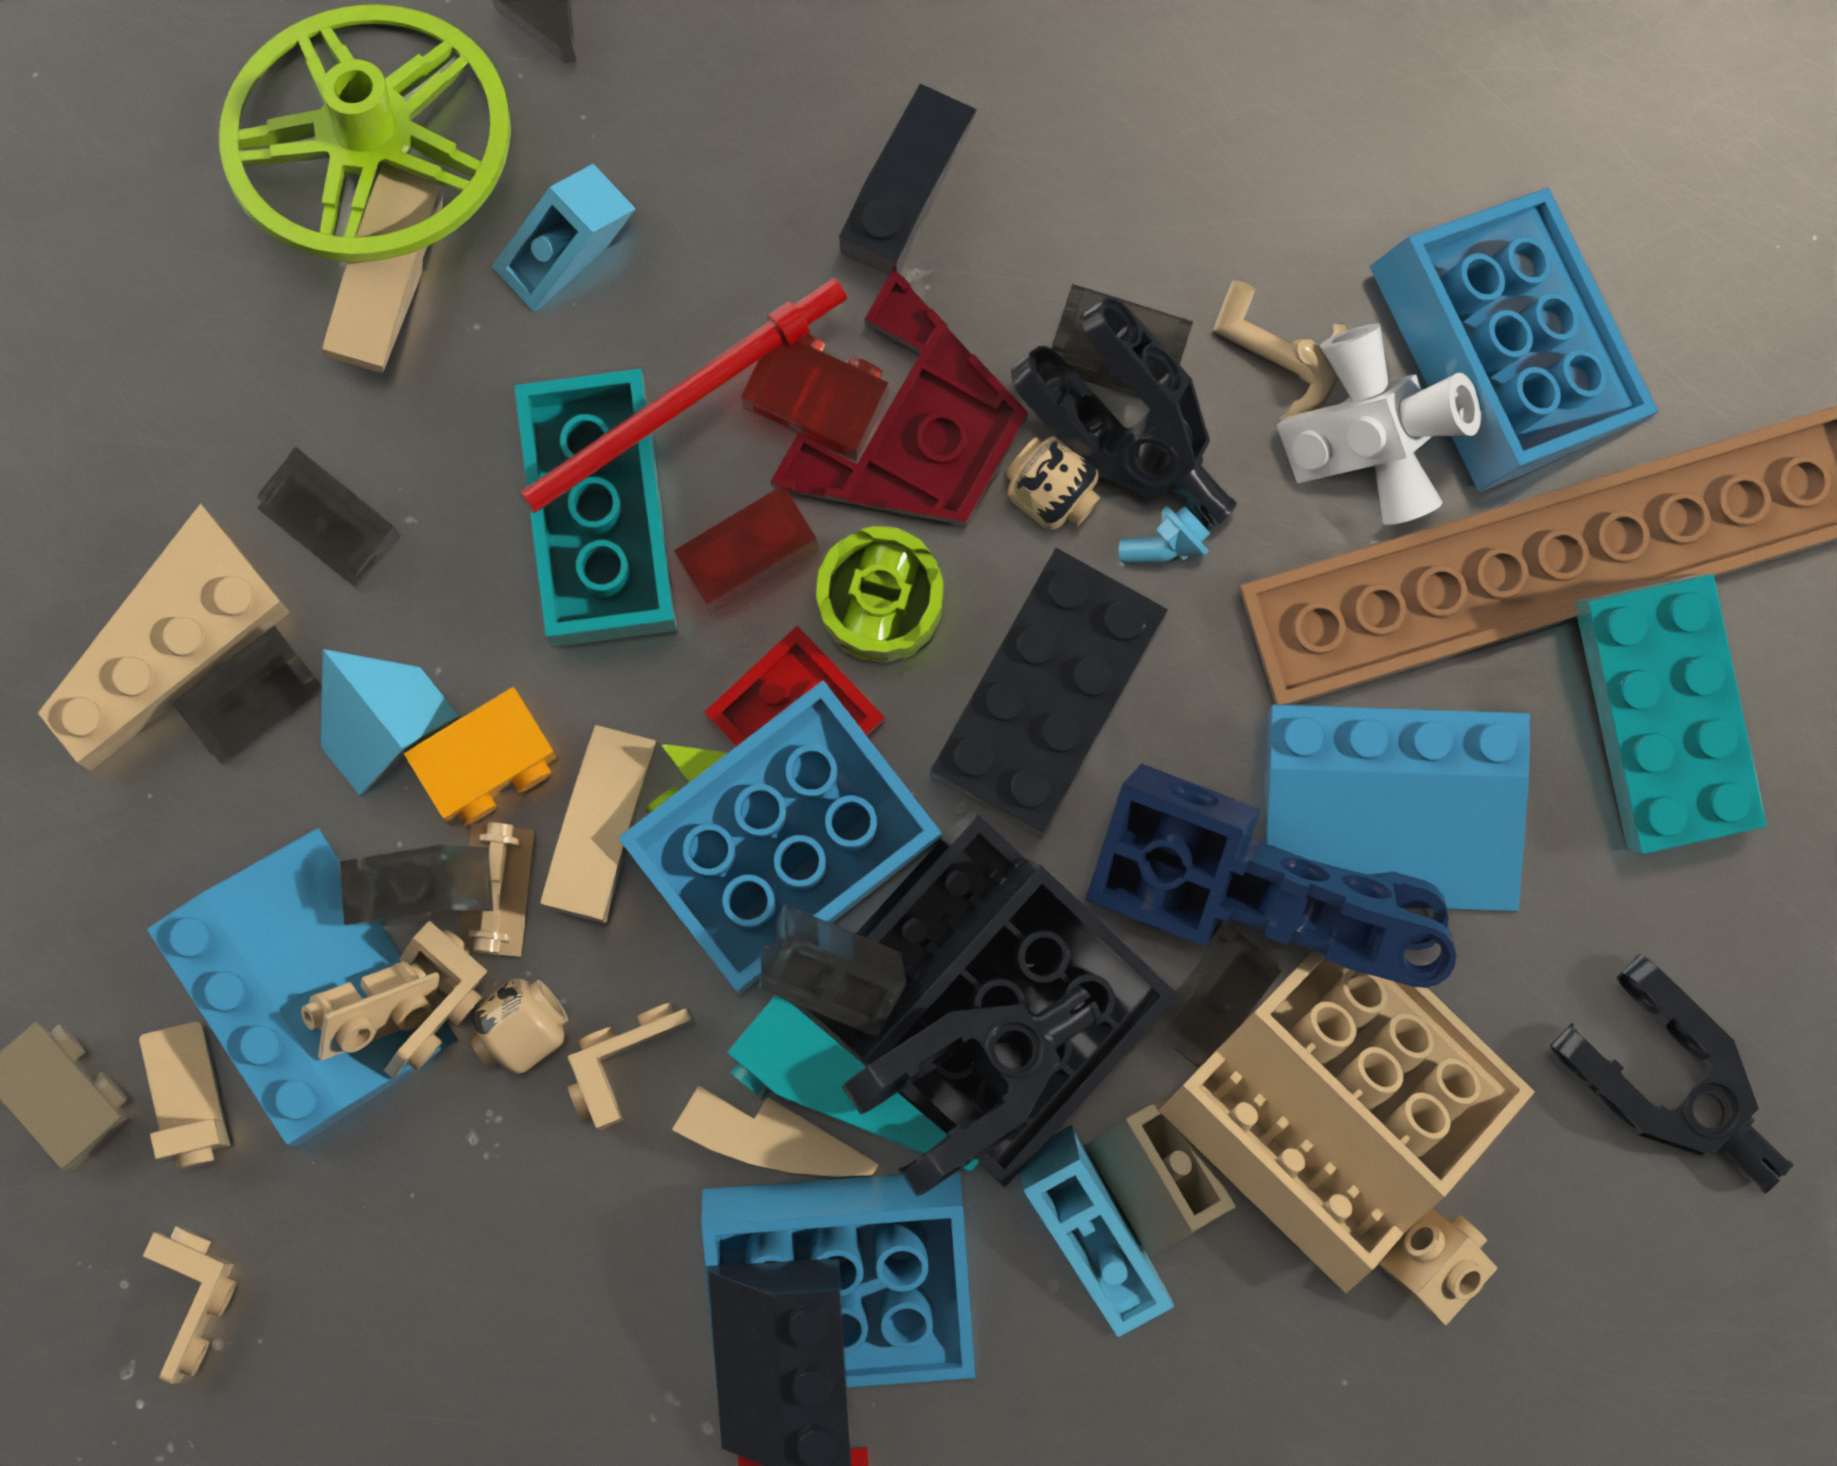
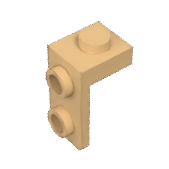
[384,920,487,1079]
[567,1002,695,1131]
[139,1022,231,1169]
[143,1226,236,1384]

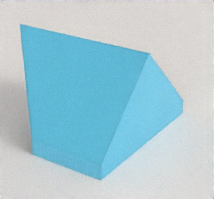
[320,649,460,797]

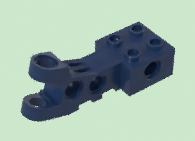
[1085,764,1456,988]

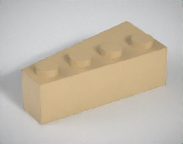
[38,503,290,771]

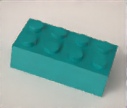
[514,368,678,647]
[1574,574,1767,854]

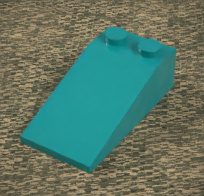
[727,992,979,1175]

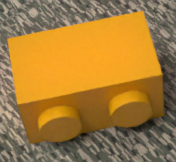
[403,686,558,826]

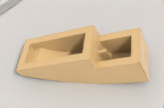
[322,163,443,374]
[540,725,657,924]
[672,1086,879,1178]

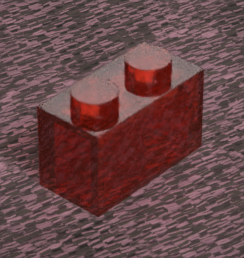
[741,334,889,462]
[674,485,819,615]

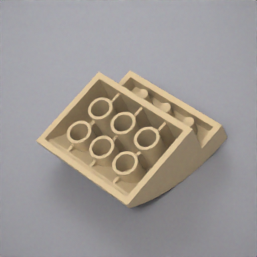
[1158,950,1535,1294]

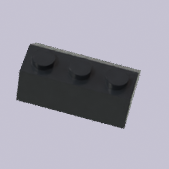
[708,1258,851,1466]

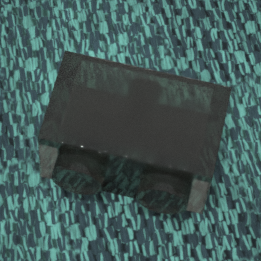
[339,845,494,926]

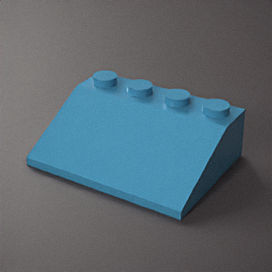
[1369,187,1659,492]
[618,680,942,995]
[1264,705,1530,912]
[147,828,458,1148]
[701,1171,976,1388]

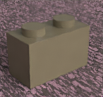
[0,1021,131,1171]
[1084,1095,1236,1258]

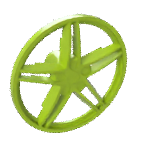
[219,4,511,262]

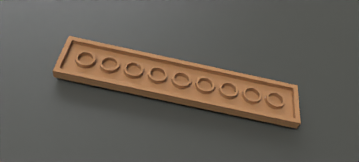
[1239,406,1837,705]

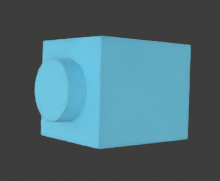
[491,164,636,312]

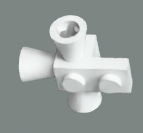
[1276,323,1481,525]

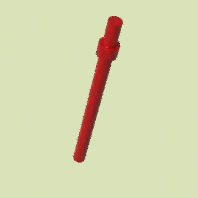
[519,278,847,514]

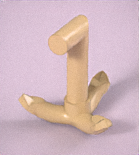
[1212,280,1347,421]

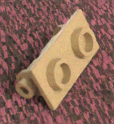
[458,822,535,957]
[301,961,440,1061]

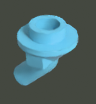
[1119,506,1210,563]

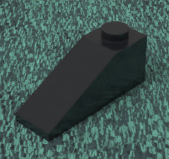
[839,83,977,275]

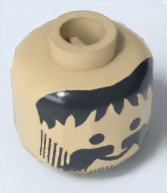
[1004,436,1101,530]
[469,978,568,1074]

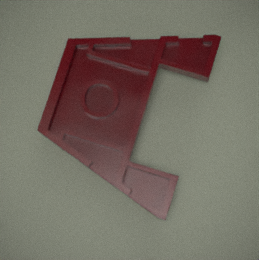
[770,269,1028,526]

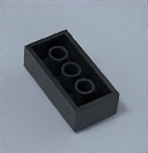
[930,548,1168,840]

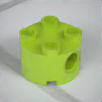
[816,526,944,663]

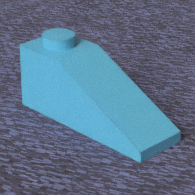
[1019,1125,1174,1337]

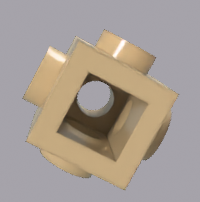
[1378,1208,1498,1326]

